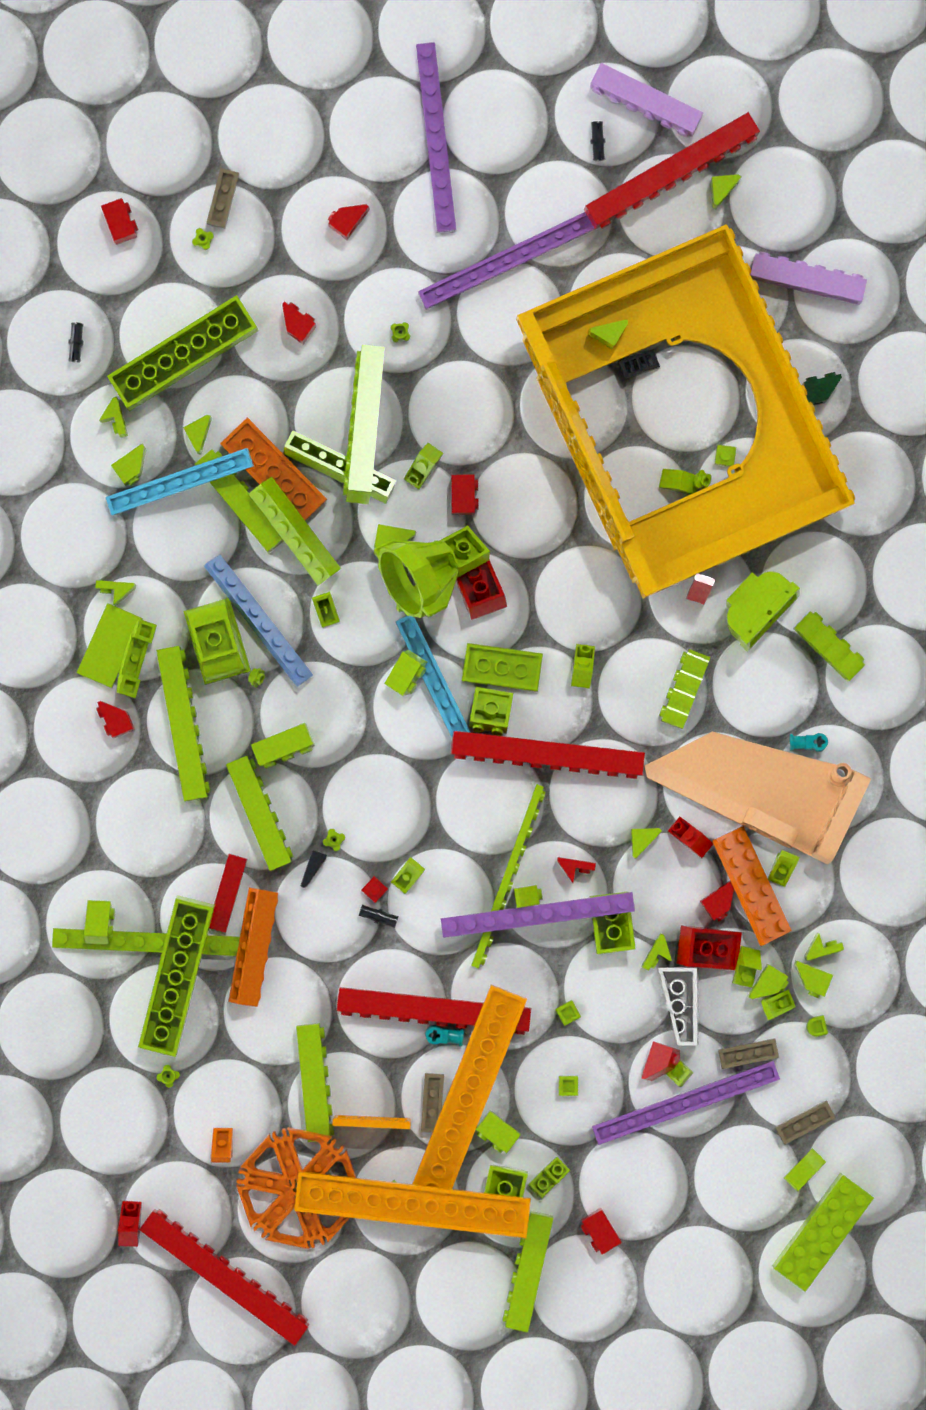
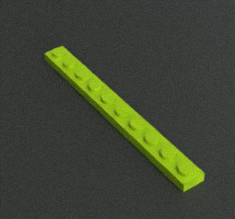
[471,784,546,968]
[52,928,240,956]

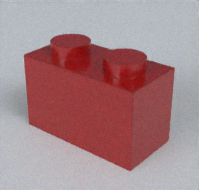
[101,198,138,245]
[451,474,479,515]
[581,1208,622,1255]

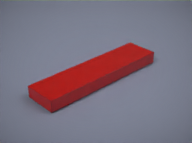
[209,854,247,933]

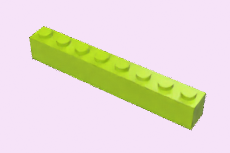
[156,646,211,801]

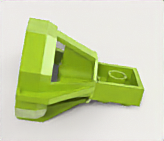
[374,525,490,618]

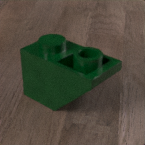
[802,372,842,405]

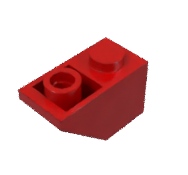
[282,301,316,345]
[96,701,135,738]
[668,816,714,858]
[118,1201,142,1247]

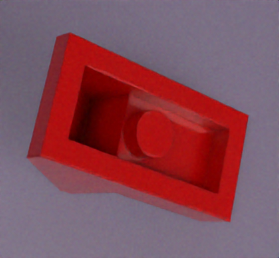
[557,857,596,883]

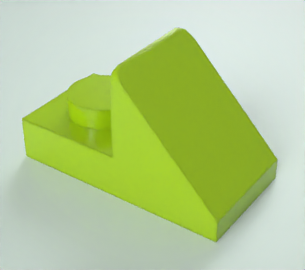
[99,396,128,438]
[95,580,136,606]
[768,850,799,887]
[391,857,425,894]
[641,933,672,971]
[804,933,844,961]
[732,946,762,988]
[761,989,796,1020]

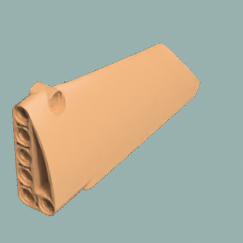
[644,732,871,865]

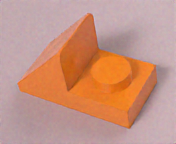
[211,1128,233,1163]

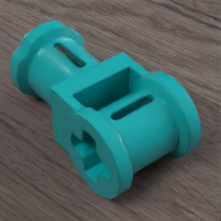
[790,733,828,752]
[425,1025,464,1046]

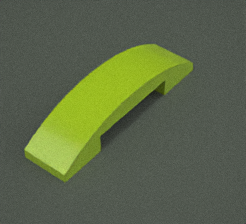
[117,619,157,698]

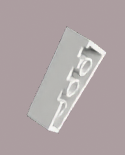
[658,967,699,1046]

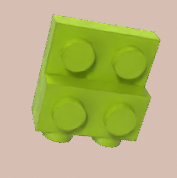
[469,687,514,736]

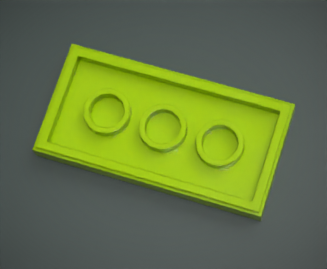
[77,603,143,688]
[462,643,543,692]

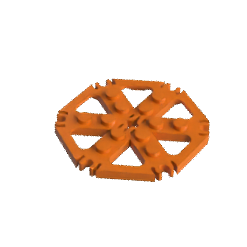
[236,1127,357,1249]

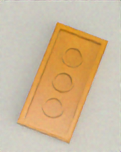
[332,1115,411,1129]

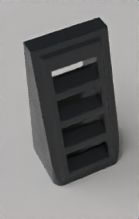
[618,349,660,380]
[300,850,327,888]

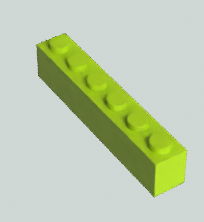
[283,431,396,504]
[194,449,284,553]
[249,477,341,586]
[226,756,294,871]
[296,1023,335,1142]
[502,1211,553,1332]

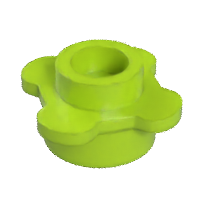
[192,228,214,250]
[390,322,410,342]
[693,470,711,489]
[248,668,265,688]
[323,829,345,851]
[157,1065,180,1088]

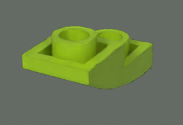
[784,1148,826,1191]
[528,1157,570,1199]

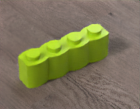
[793,611,865,682]
[659,649,710,729]

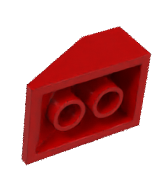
[456,560,507,620]
[676,925,742,970]

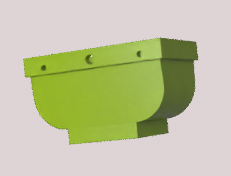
[726,572,800,652]
[183,598,251,685]

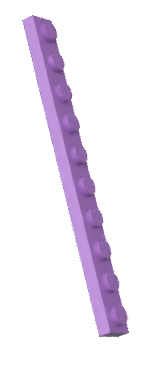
[416,42,456,233]
[418,212,595,310]
[441,892,635,938]
[592,1061,780,1145]

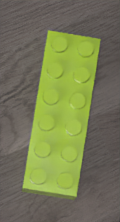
[772,1173,874,1292]

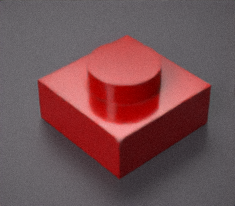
[361,876,388,903]

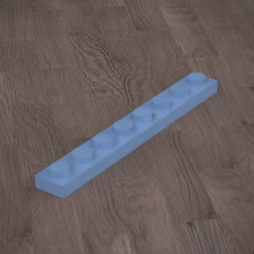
[204,555,313,687]

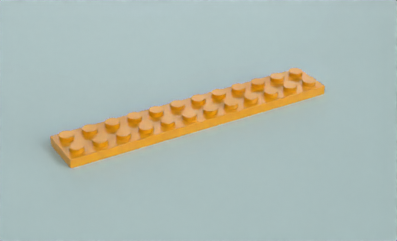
[412,984,527,1189]
[294,1171,531,1238]

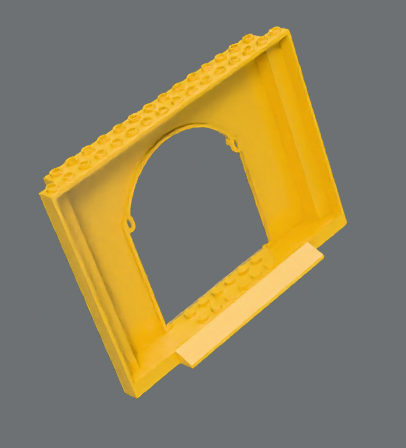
[516,224,855,599]

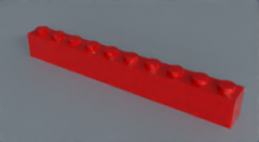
[584,112,760,229]
[450,731,645,779]
[337,987,531,1035]
[139,1209,309,1346]

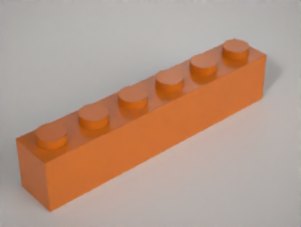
[228,887,278,1007]

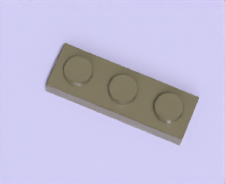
[206,168,239,229]
[718,1038,779,1069]
[421,1073,444,1132]
[775,1101,836,1145]

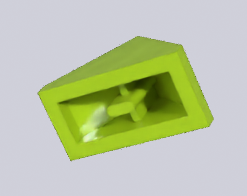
[710,174,741,209]
[588,320,628,349]
[183,415,212,454]
[659,468,698,494]
[312,592,340,628]
[631,828,662,859]

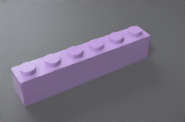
[590,63,703,137]
[750,252,867,305]

